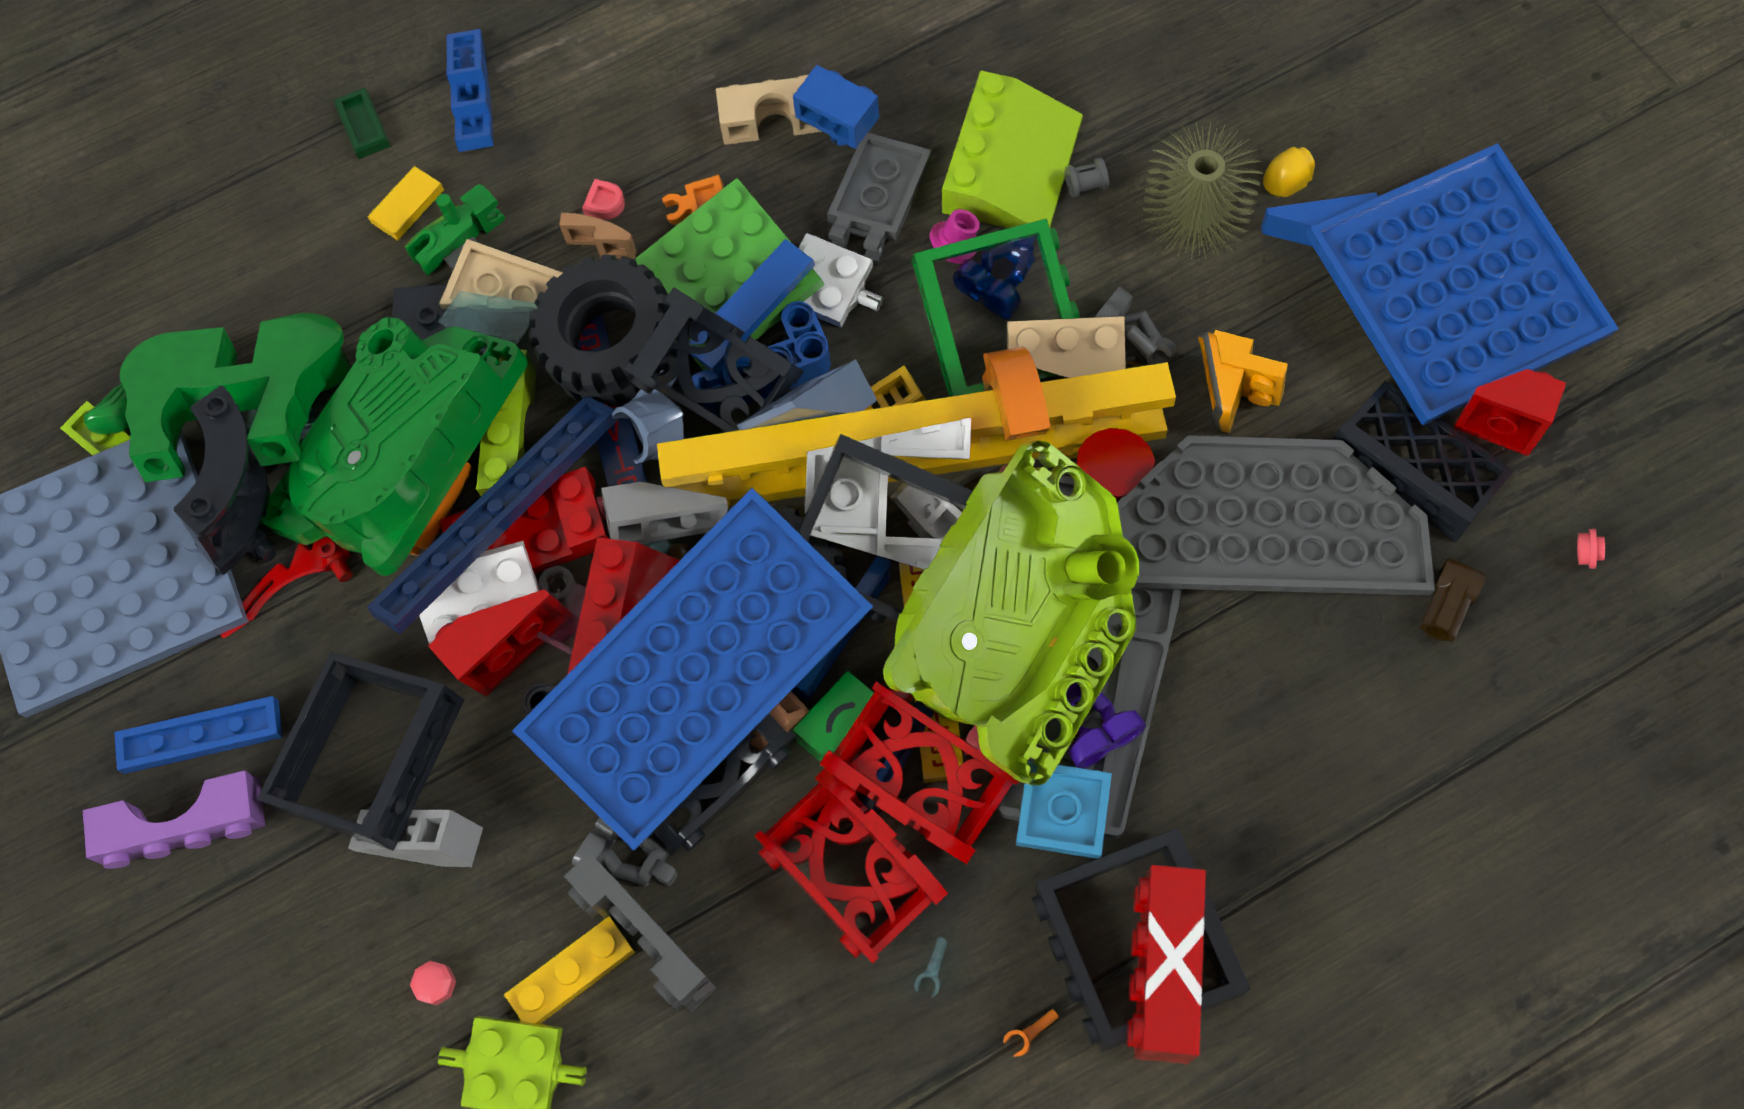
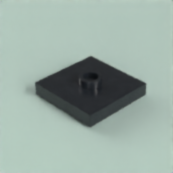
[392,284,469,340]

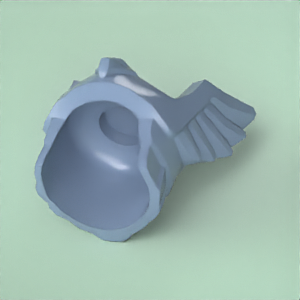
[611,370,689,464]

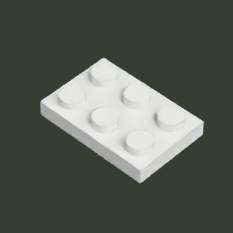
[419,541,540,644]

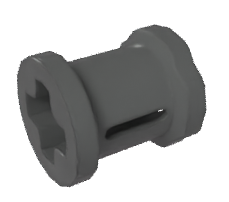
[1065,157,1109,198]

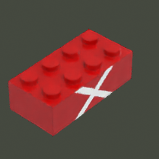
[1127,865,1206,1064]

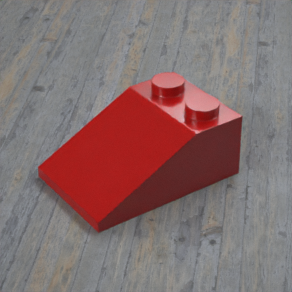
[428,589,573,697]

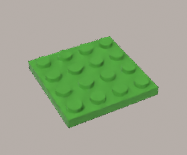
[634,178,825,370]

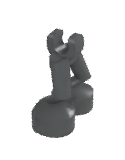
[1094,286,1177,365]
[572,817,677,887]

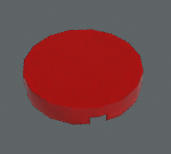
[1076,428,1155,502]

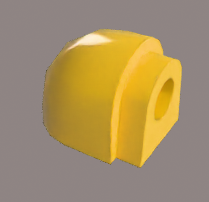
[1263,147,1315,197]

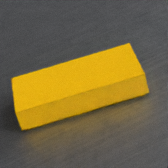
[368,166,444,240]

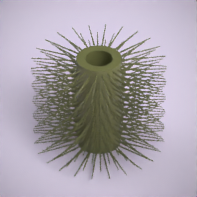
[1142,122,1263,259]

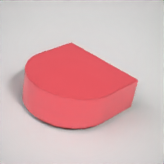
[582,179,625,220]

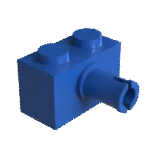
[793,65,879,149]

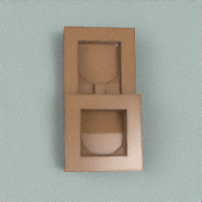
[559,212,637,259]

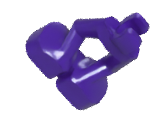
[1066,683,1146,769]

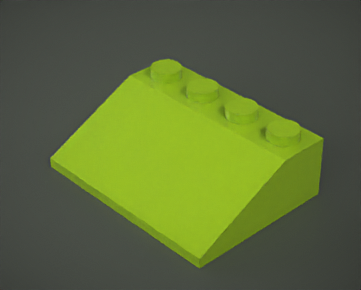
[942,70,1083,228]

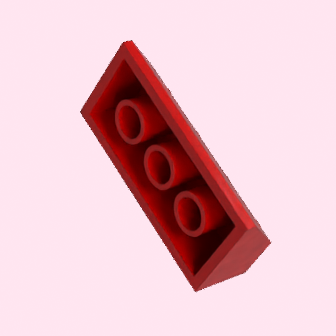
[567,538,680,675]

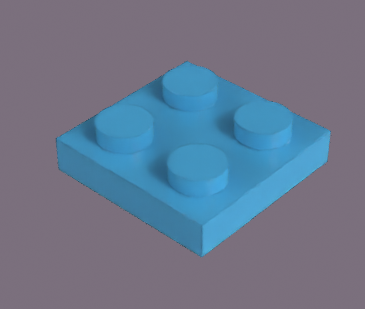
[1016,760,1112,859]

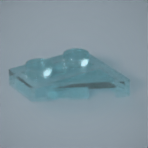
[439,291,537,353]

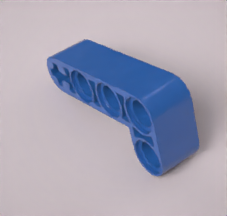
[692,301,831,417]

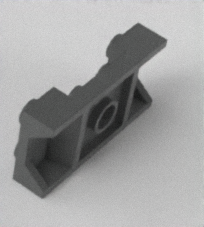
[564,852,717,1013]

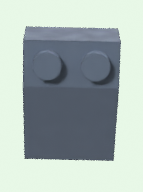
[737,359,877,430]

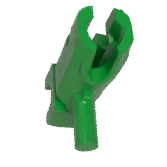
[404,184,505,276]

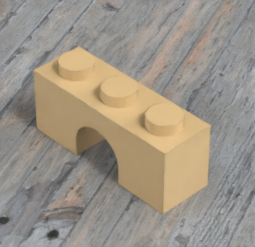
[716,75,822,145]

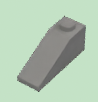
[601,482,728,544]
[348,810,483,867]

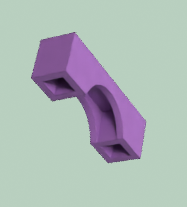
[83,770,265,869]

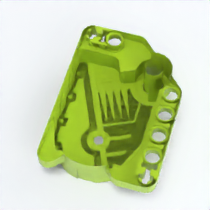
[883,440,1139,786]

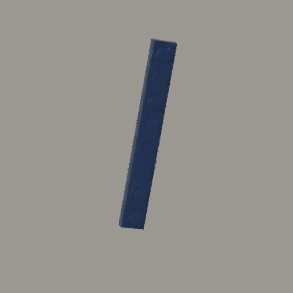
[367,397,618,634]

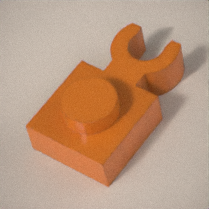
[662,175,724,225]

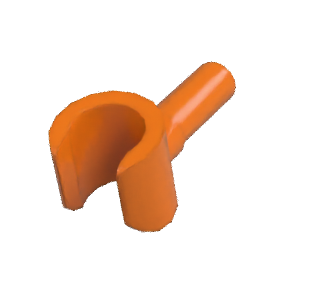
[1003,1009,1059,1057]

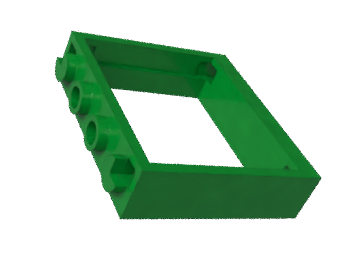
[911,218,1080,397]

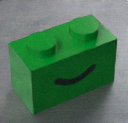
[793,671,886,762]

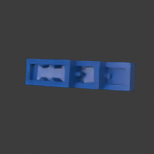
[447,29,494,152]

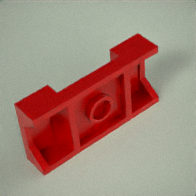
[440,467,610,574]

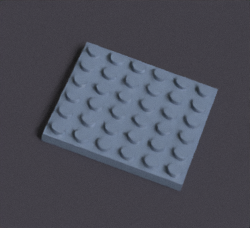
[0,430,249,718]

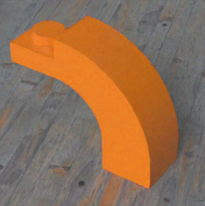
[982,346,1051,441]

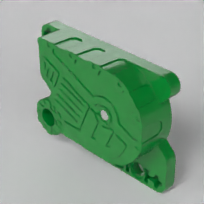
[261,317,527,576]

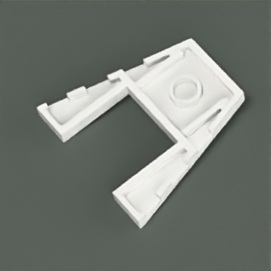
[805,418,971,569]

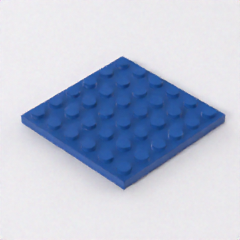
[1305,143,1619,425]

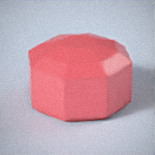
[410,961,456,1006]

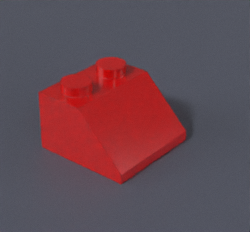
[1453,369,1566,456]

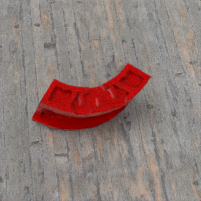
[819,681,1019,864]
[754,768,948,964]

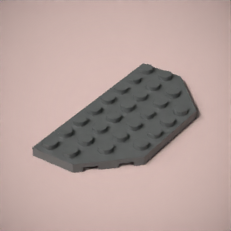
[1117,436,1435,595]

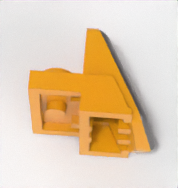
[1198,330,1288,433]

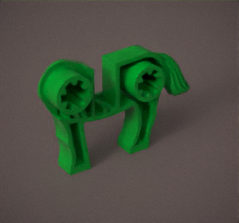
[84,313,350,483]

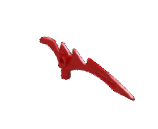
[221,536,353,638]

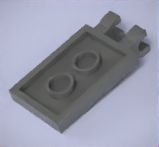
[827,133,931,265]

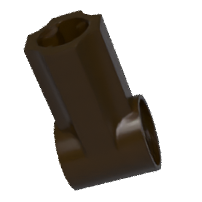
[1420,557,1487,642]

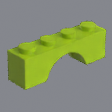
[476,350,537,496]

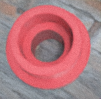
[1577,529,1605,569]

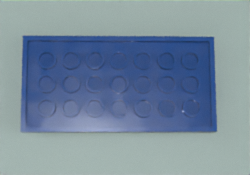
[513,488,873,850]

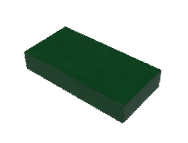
[333,87,392,159]

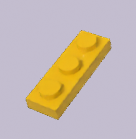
[504,916,635,1024]

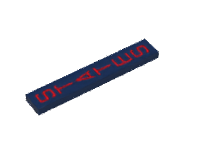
[577,314,648,487]

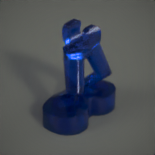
[953,236,1036,319]

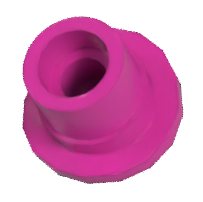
[929,209,980,264]

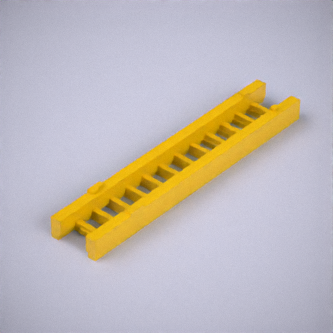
[657,362,1176,510]

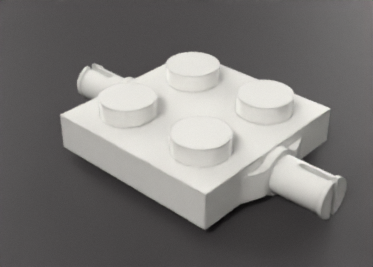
[799,233,883,328]

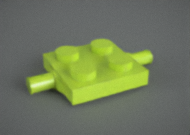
[438,1016,587,1109]

